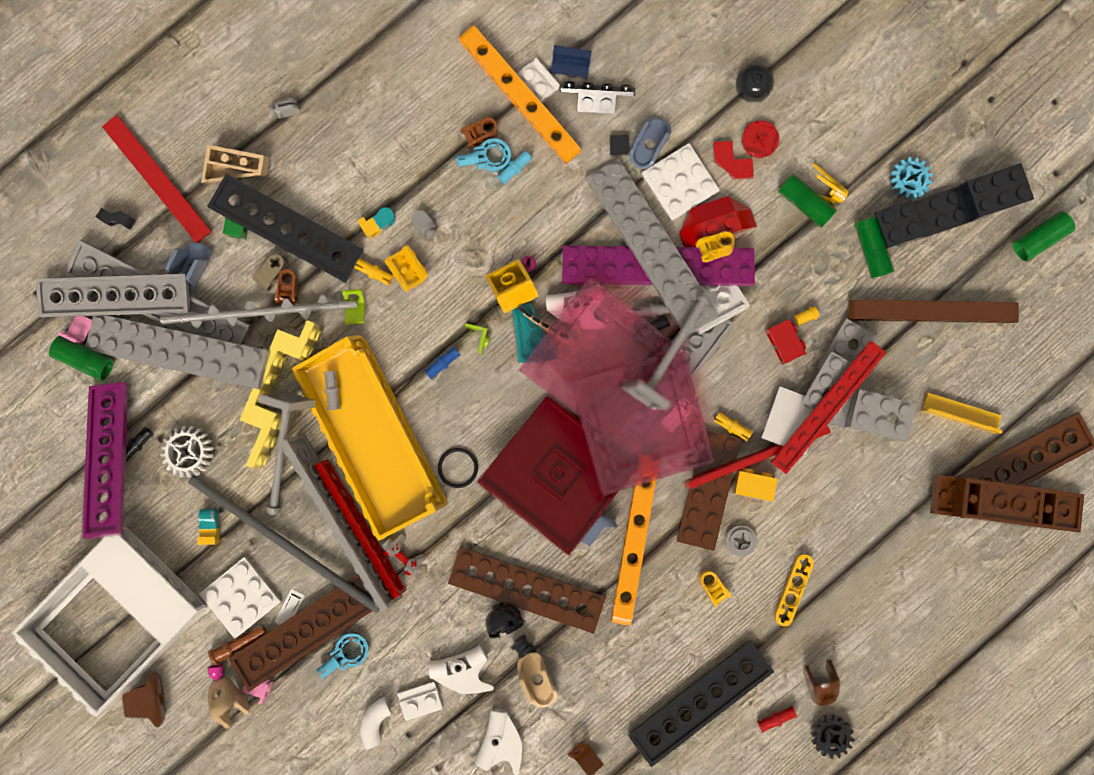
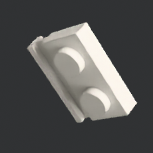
[517,58,560,103]
[397,680,443,721]

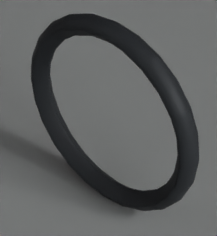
[438,448,478,488]

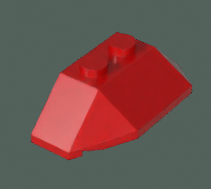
[679,196,757,247]

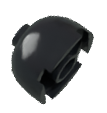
[736,63,774,103]
[485,603,525,639]

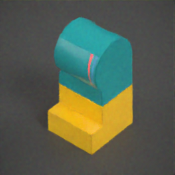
[357,208,396,240]
[197,508,220,545]

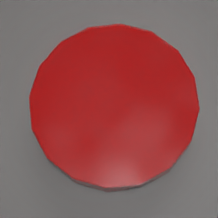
[741,120,780,159]

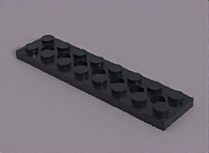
[207,173,364,284]
[627,640,774,768]

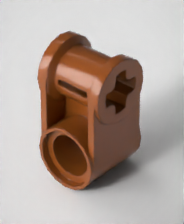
[461,117,498,149]
[275,269,299,305]

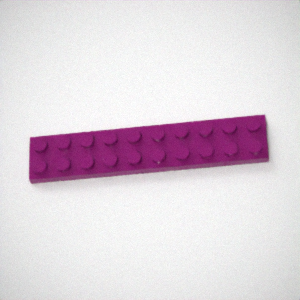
[562,246,755,286]

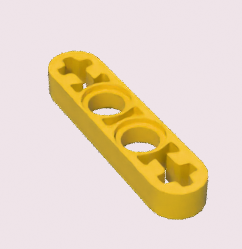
[774,554,814,626]

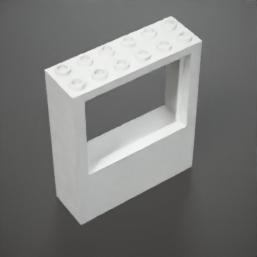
[12,527,208,716]

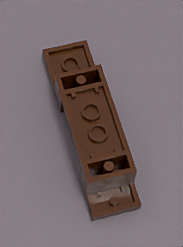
[930,475,1084,533]

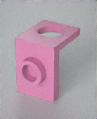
[58,316,92,345]
[242,679,274,704]

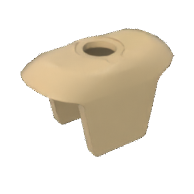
[517,653,557,708]
[208,676,250,728]

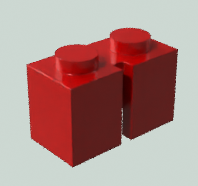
[765,319,806,365]

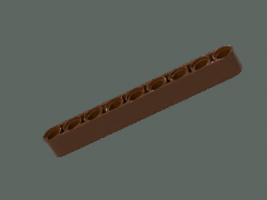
[848,300,1019,323]

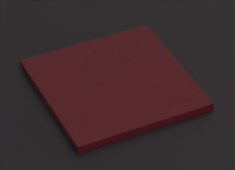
[476,396,637,556]

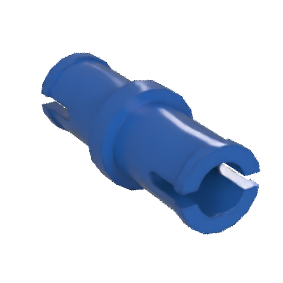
[424,346,461,380]

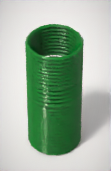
[778,173,837,228]
[1013,211,1076,262]
[854,217,895,279]
[48,335,113,381]

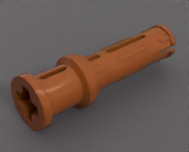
[208,625,267,666]

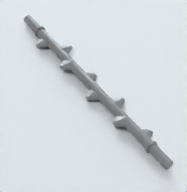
[160,295,357,329]

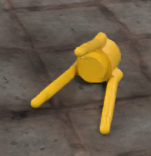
[813,163,849,204]

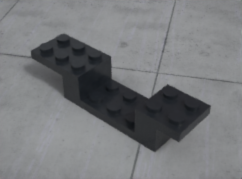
[874,163,1034,249]

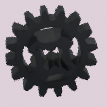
[811,714,855,759]

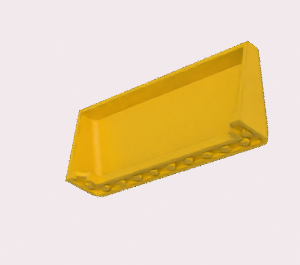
[292,335,447,541]

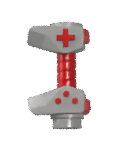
[382,534,426,576]

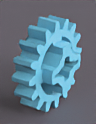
[889,157,933,199]

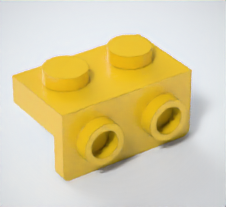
[384,245,428,293]

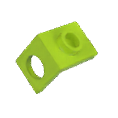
[342,289,365,324]
[465,323,490,355]

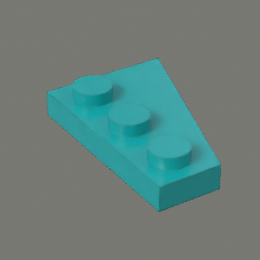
[512,304,556,363]

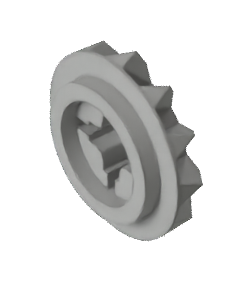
[726,525,757,556]

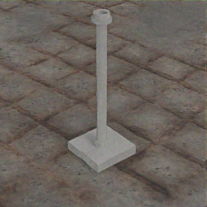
[621,293,711,410]
[258,392,315,515]

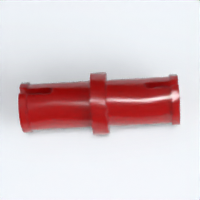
[757,706,798,733]

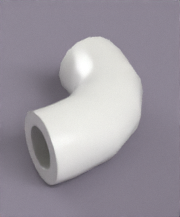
[360,697,392,750]

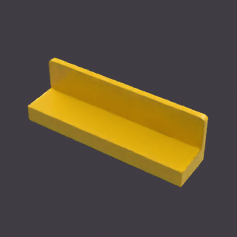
[921,393,1002,434]

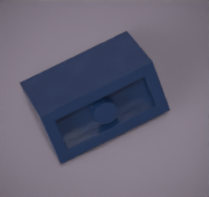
[550,45,592,79]

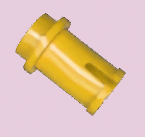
[793,306,820,326]

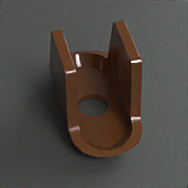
[803,659,840,706]
[122,670,166,728]

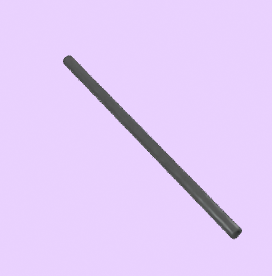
[188,475,380,614]

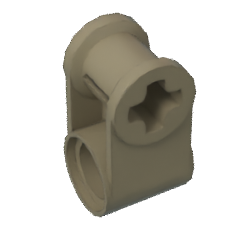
[252,254,288,291]

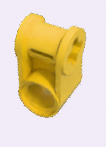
[696,231,735,262]
[698,569,732,607]

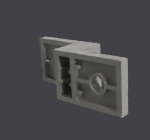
[801,318,880,421]
[823,389,917,442]

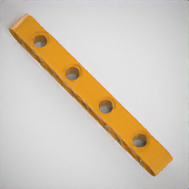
[458,25,582,164]
[611,452,660,626]

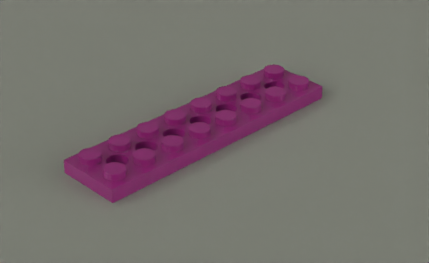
[82,382,128,539]

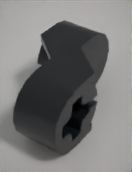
[95,208,136,230]

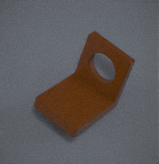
[567,741,604,775]

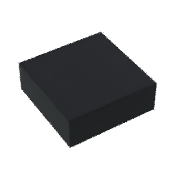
[610,135,629,156]

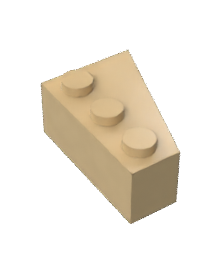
[201,145,270,184]

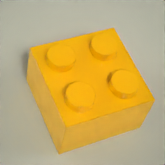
[485,258,539,314]

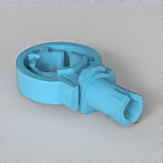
[456,138,511,172]
[316,633,369,679]

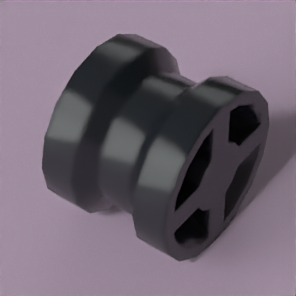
[510,634,534,659]

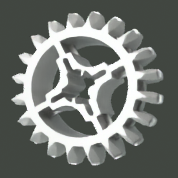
[160,426,214,478]

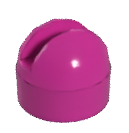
[521,256,536,272]
[207,664,224,680]

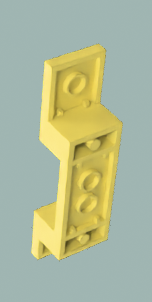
[240,320,322,468]

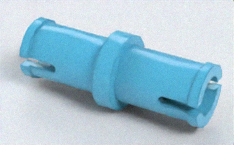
[497,150,532,185]

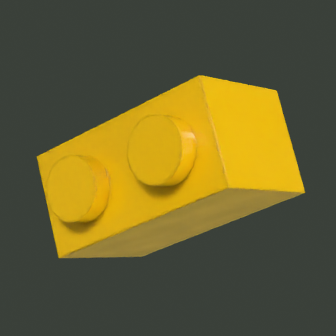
[733,468,778,502]

